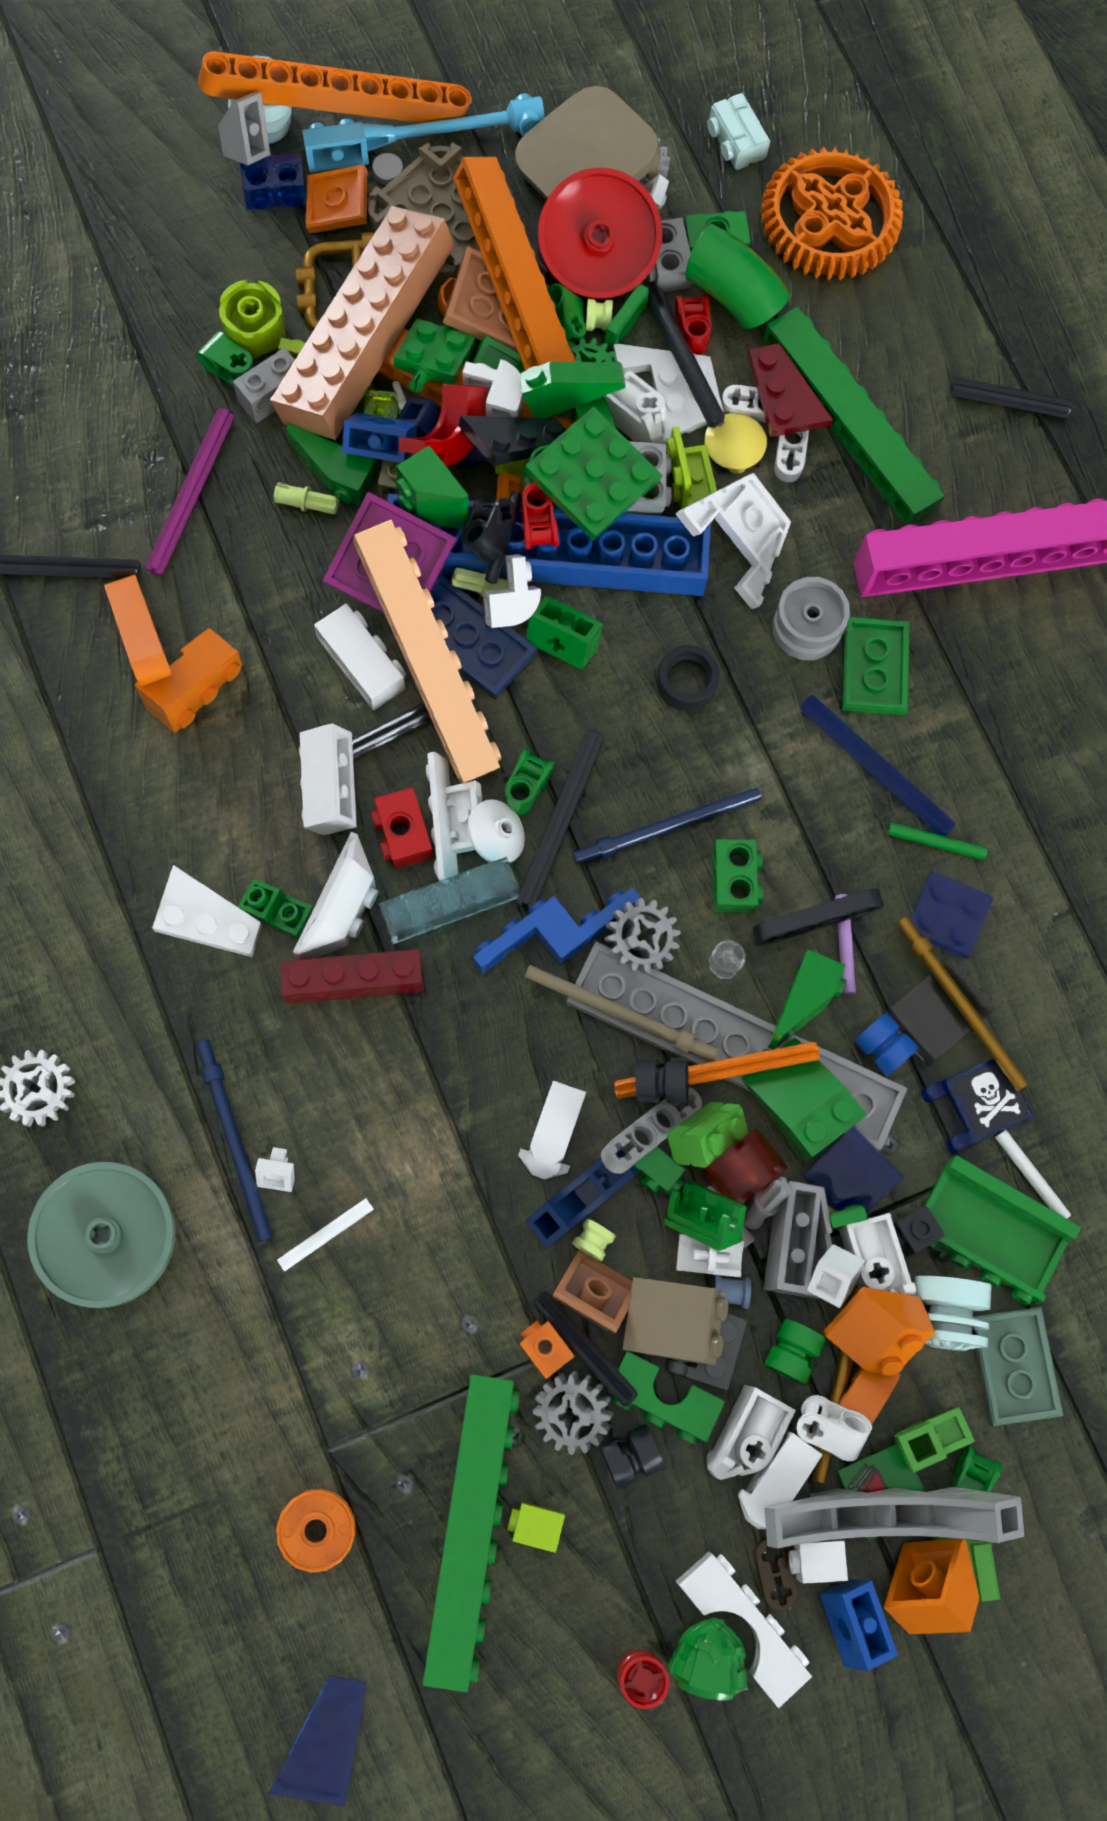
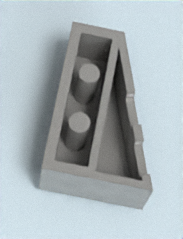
[763,1181,832,1302]

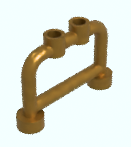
[296,232,375,331]

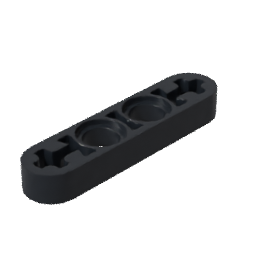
[752,889,884,945]

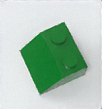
[395,446,469,529]

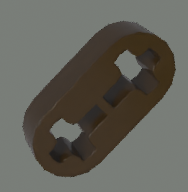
[754,1537,798,1611]

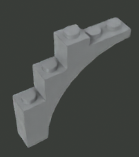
[764,1487,1025,1548]

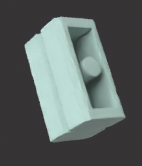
[707,93,770,170]

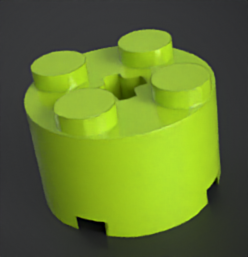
[219,280,286,359]

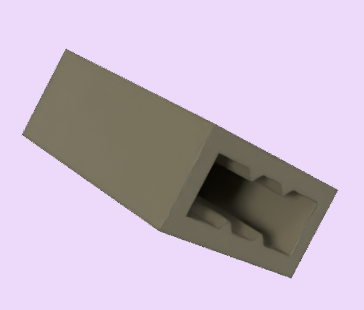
[622,1277,728,1366]

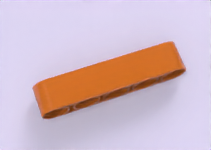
[104,574,172,687]

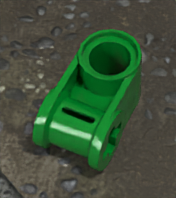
[547,283,586,342]
[196,331,253,388]
[504,748,556,816]
[947,1445,1002,1492]

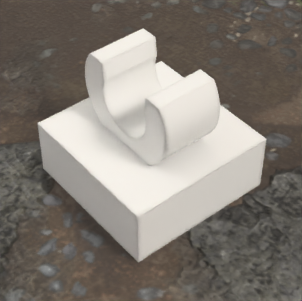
[255,1147,295,1192]

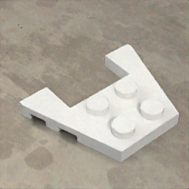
[613,344,723,444]
[676,473,791,609]

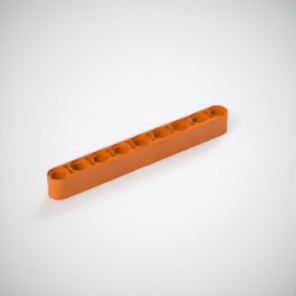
[198,51,472,123]

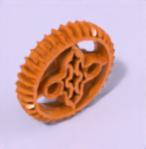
[761,146,903,281]

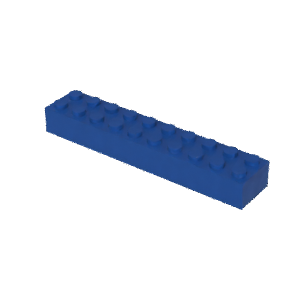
[387,494,711,596]

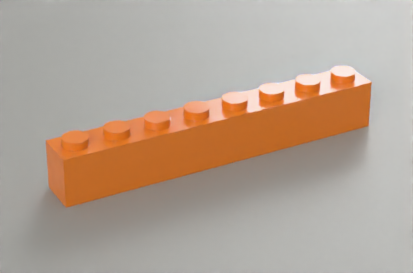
[453,157,576,371]

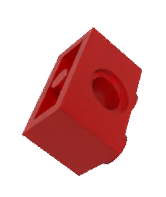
[371,787,433,870]

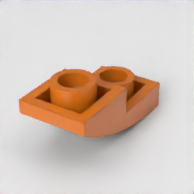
[838,1367,901,1424]

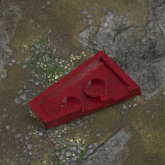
[748,344,833,437]

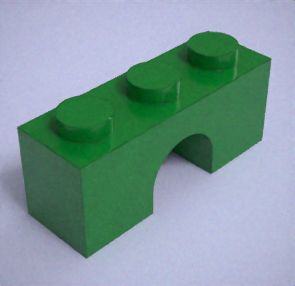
[606,1351,725,1445]

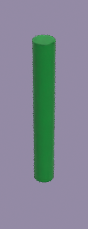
[887,822,988,860]

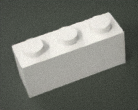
[314,604,406,711]
[299,723,357,835]

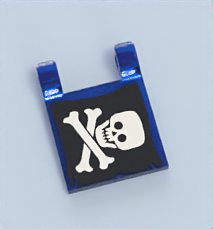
[921,1059,1034,1153]

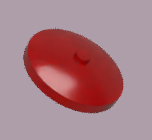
[538,167,662,300]

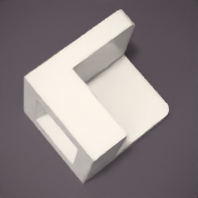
[807,1245,865,1308]

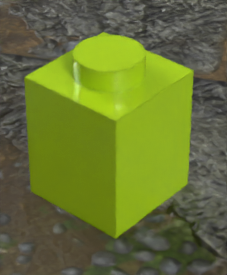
[507,1502,565,1553]

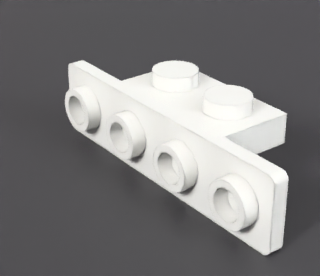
[426,752,482,887]

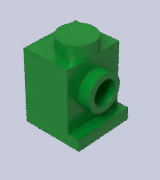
[633,1147,685,1196]

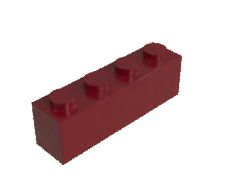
[280,949,423,1004]

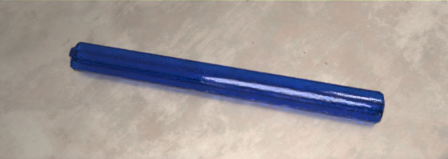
[801,695,955,836]

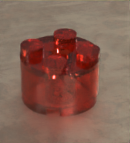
[703,1128,787,1204]

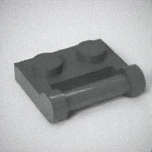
[666,1314,748,1391]

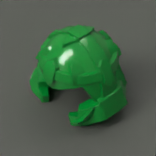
[667,1617,747,1701]

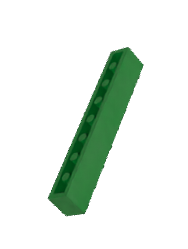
[763,307,945,526]
[423,1374,520,1693]

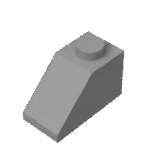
[218,91,270,165]

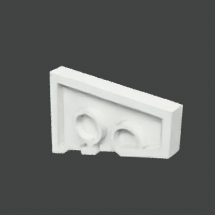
[152,865,262,957]

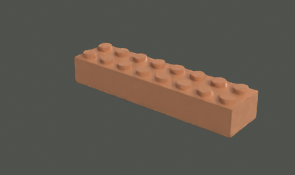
[270,206,455,440]

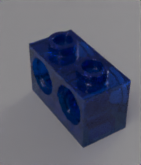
[240,153,306,210]

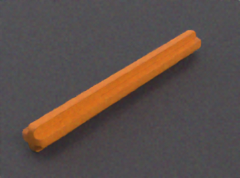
[614,1042,820,1099]

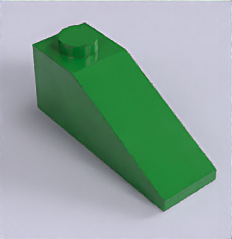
[520,362,626,418]
[286,423,377,506]
[768,949,846,1050]

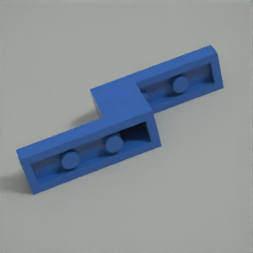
[473,887,641,975]

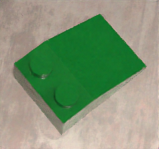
[741,1037,867,1162]

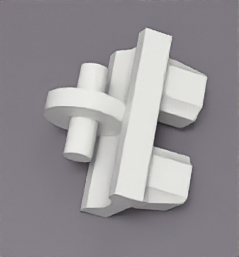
[676,1234,744,1277]

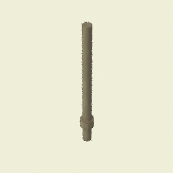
[525,965,719,1061]

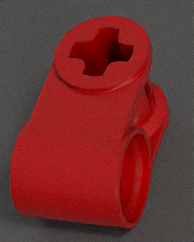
[675,294,712,355]
[521,483,558,550]

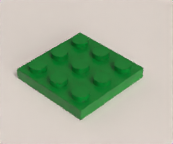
[523,406,663,541]

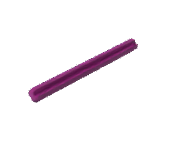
[145,408,234,576]

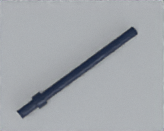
[572,788,761,864]
[196,1039,273,1243]

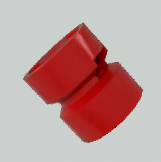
[617,1649,670,1709]

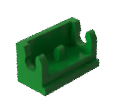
[664,1181,746,1251]

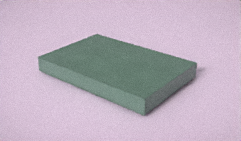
[972,1307,1063,1426]

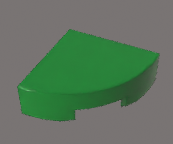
[830,1203,868,1228]

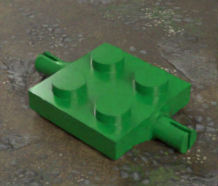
[394,319,476,393]

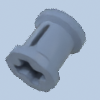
[712,1274,751,1310]

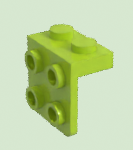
[666,426,717,510]

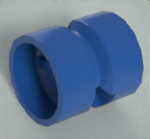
[854,1012,920,1077]

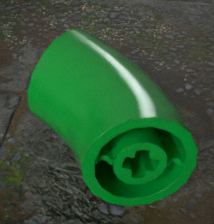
[685,224,790,329]

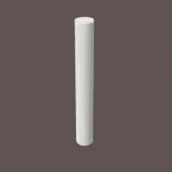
[995,1130,1071,1219]
[277,1198,374,1271]

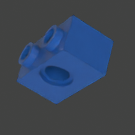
[342,413,418,463]
[819,1579,898,1671]

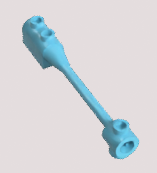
[302,93,545,173]

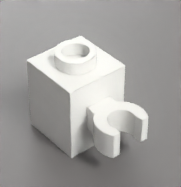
[789,1539,848,1583]

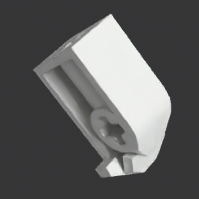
[604,370,665,444]
[518,1081,586,1180]
[839,1213,917,1296]
[707,1385,796,1480]
[738,1431,822,1529]

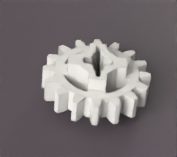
[0,1050,75,1127]

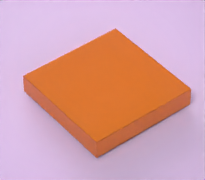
[306,164,368,234]

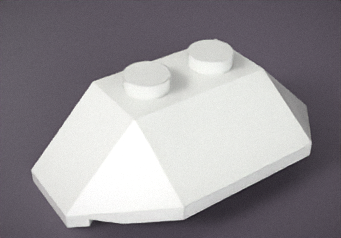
[293,832,378,960]

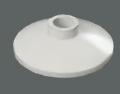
[468,800,525,865]

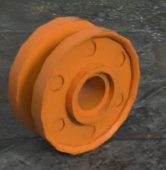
[276,1488,356,1573]

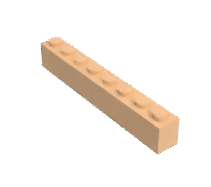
[353,520,502,784]

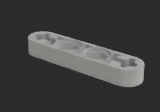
[601,1087,702,1174]

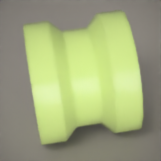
[586,298,613,332]
[571,1218,616,1262]

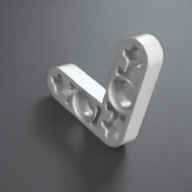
[721,385,809,482]

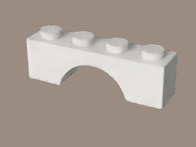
[676,1551,812,1708]

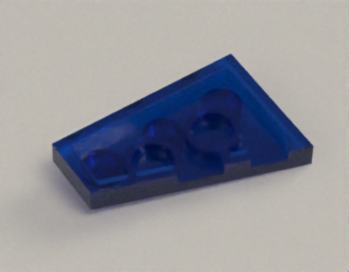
[269,1675,367,1806]

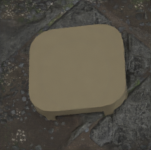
[515,86,661,200]
[368,142,513,283]

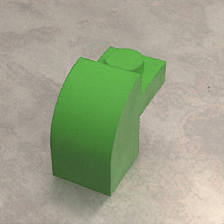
[894,1406,975,1473]

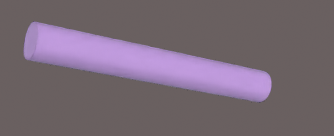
[835,894,856,995]

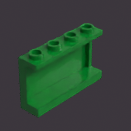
[924,1155,1082,1306]

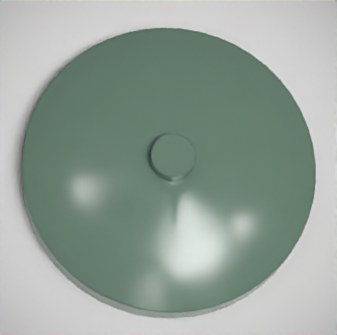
[27,1162,175,1308]

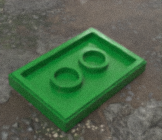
[841,617,910,715]

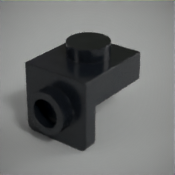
[893,1206,944,1257]

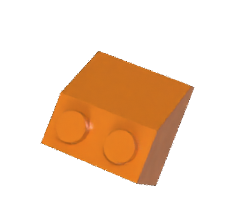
[824,1287,935,1376]
[884,1538,979,1634]

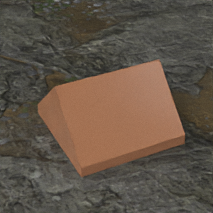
[552,1250,633,1335]

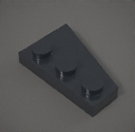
[458,416,566,466]

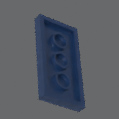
[430,574,537,700]

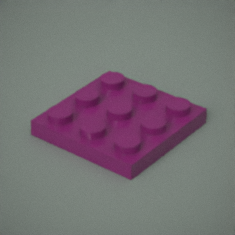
[323,492,457,613]

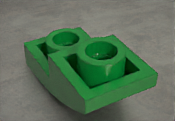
[237,878,314,939]

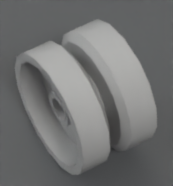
[772,577,850,660]

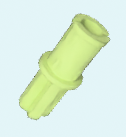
[274,482,339,514]
[452,567,508,597]

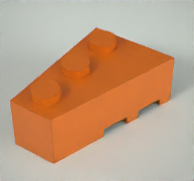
[134,628,243,733]

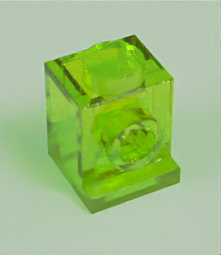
[364,390,399,420]

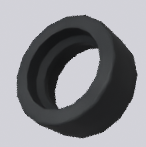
[656,645,720,711]

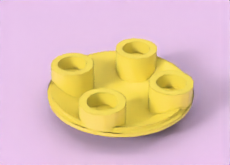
[704,413,767,474]

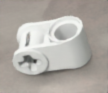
[796,1395,872,1461]

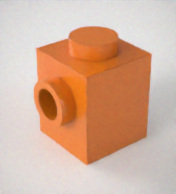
[519,1320,575,1379]

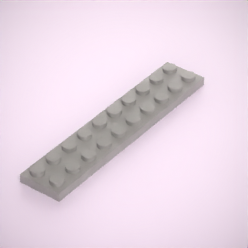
[566,942,908,1152]

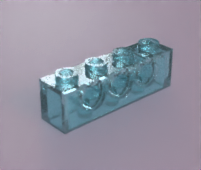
[379,856,519,945]

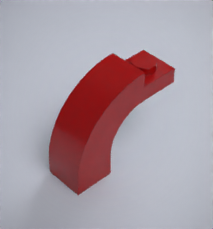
[399,384,488,467]

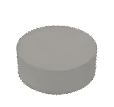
[372,153,403,186]

